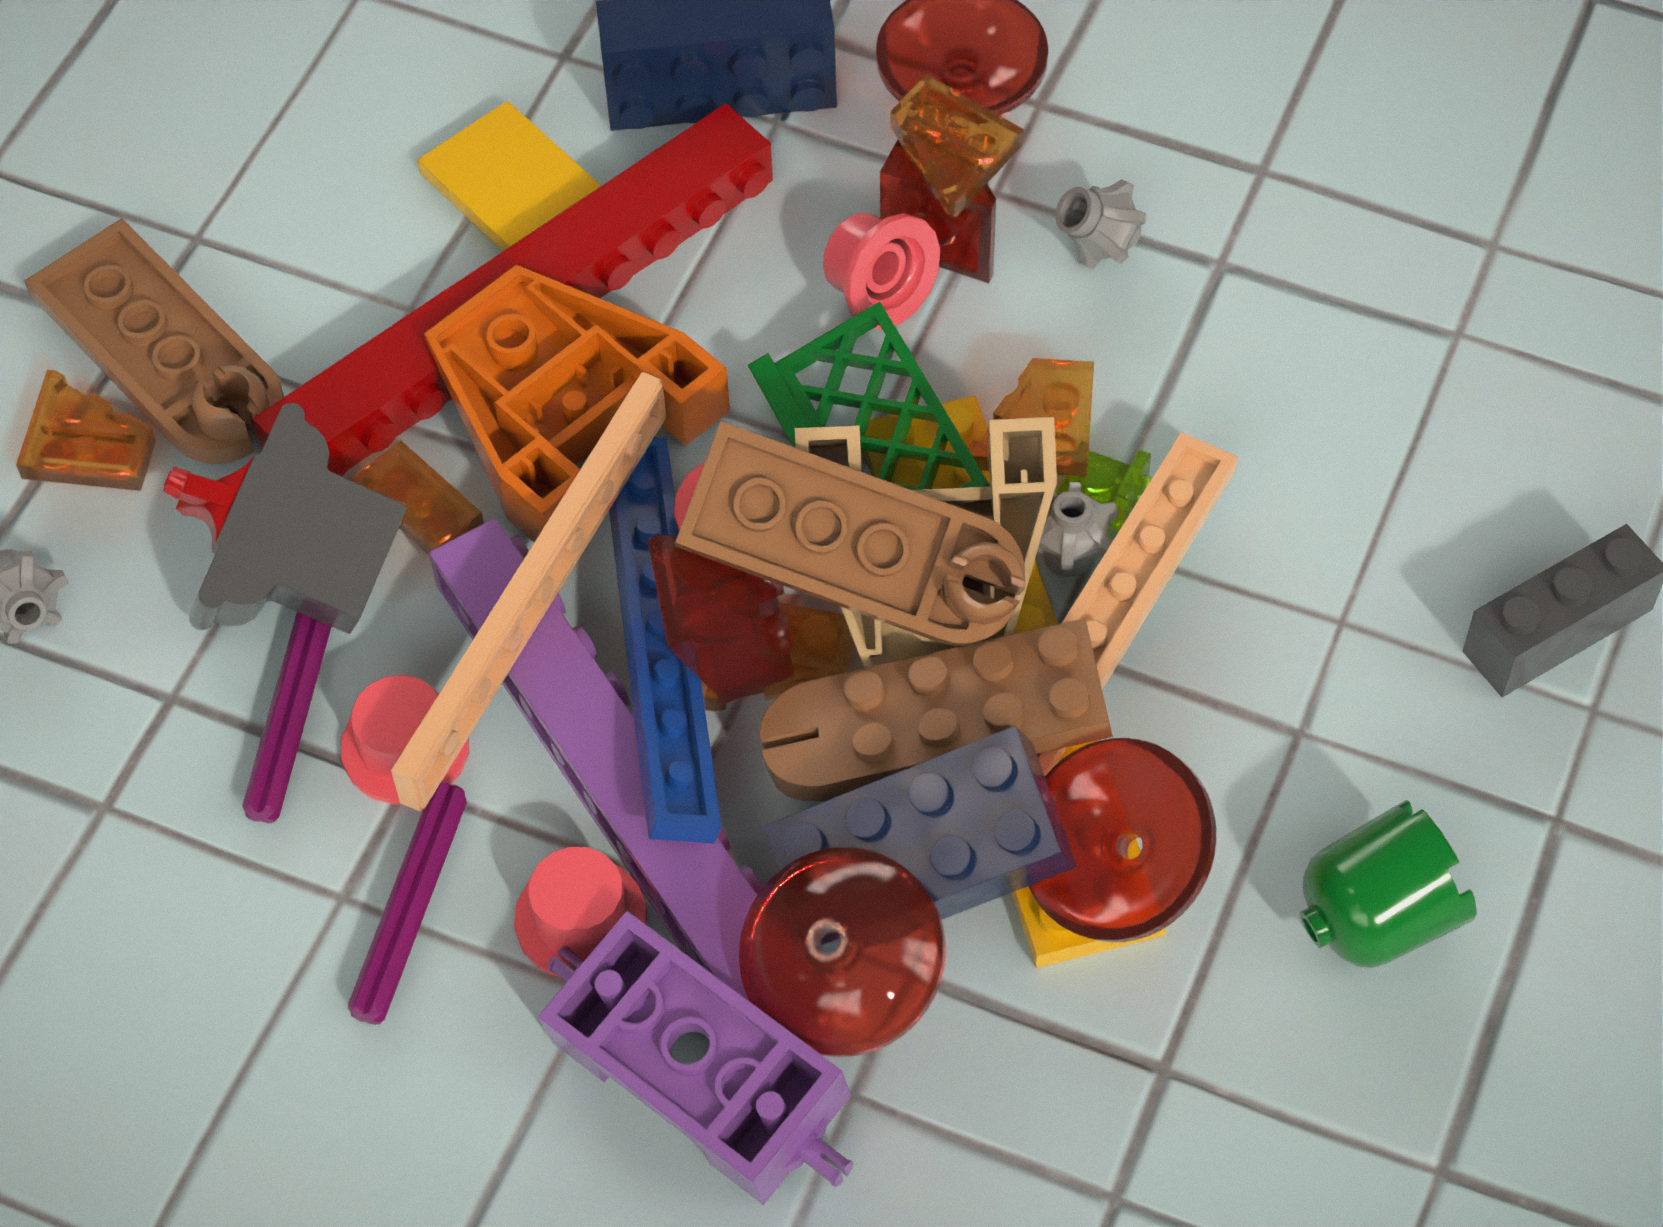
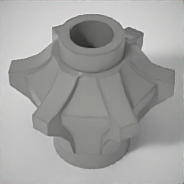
[1055,179,1146,269]
[1037,482,1119,577]
[0,549,69,644]

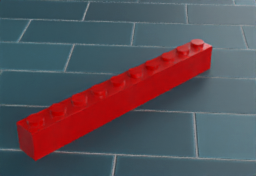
[253,103,773,477]

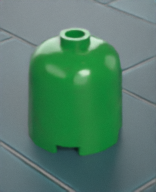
[1299,800,1477,968]

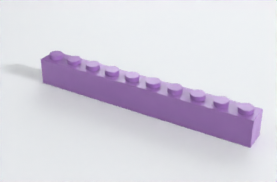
[429,518,837,1046]

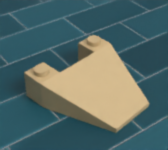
[795,417,1057,668]

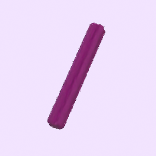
[242,612,331,823]
[348,782,467,1025]

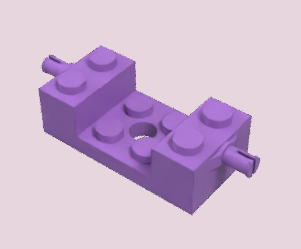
[537,911,854,1205]

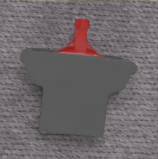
[163,403,408,634]

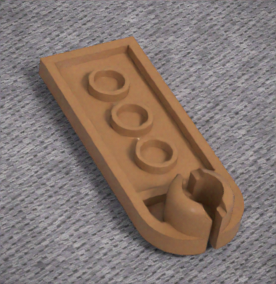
[24,218,284,464]
[675,421,1026,646]
[759,618,1113,801]

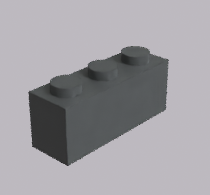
[1462,523,1663,698]

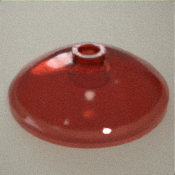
[876,0,1048,122]
[1028,738,1216,943]
[739,847,946,1057]

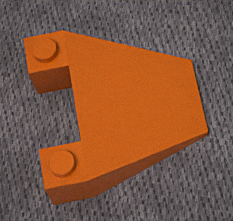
[424,265,730,542]

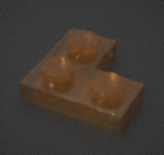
[349,440,484,556]

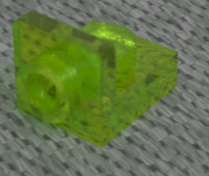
[1056,447,1152,531]

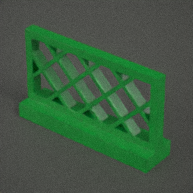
[747,301,989,490]

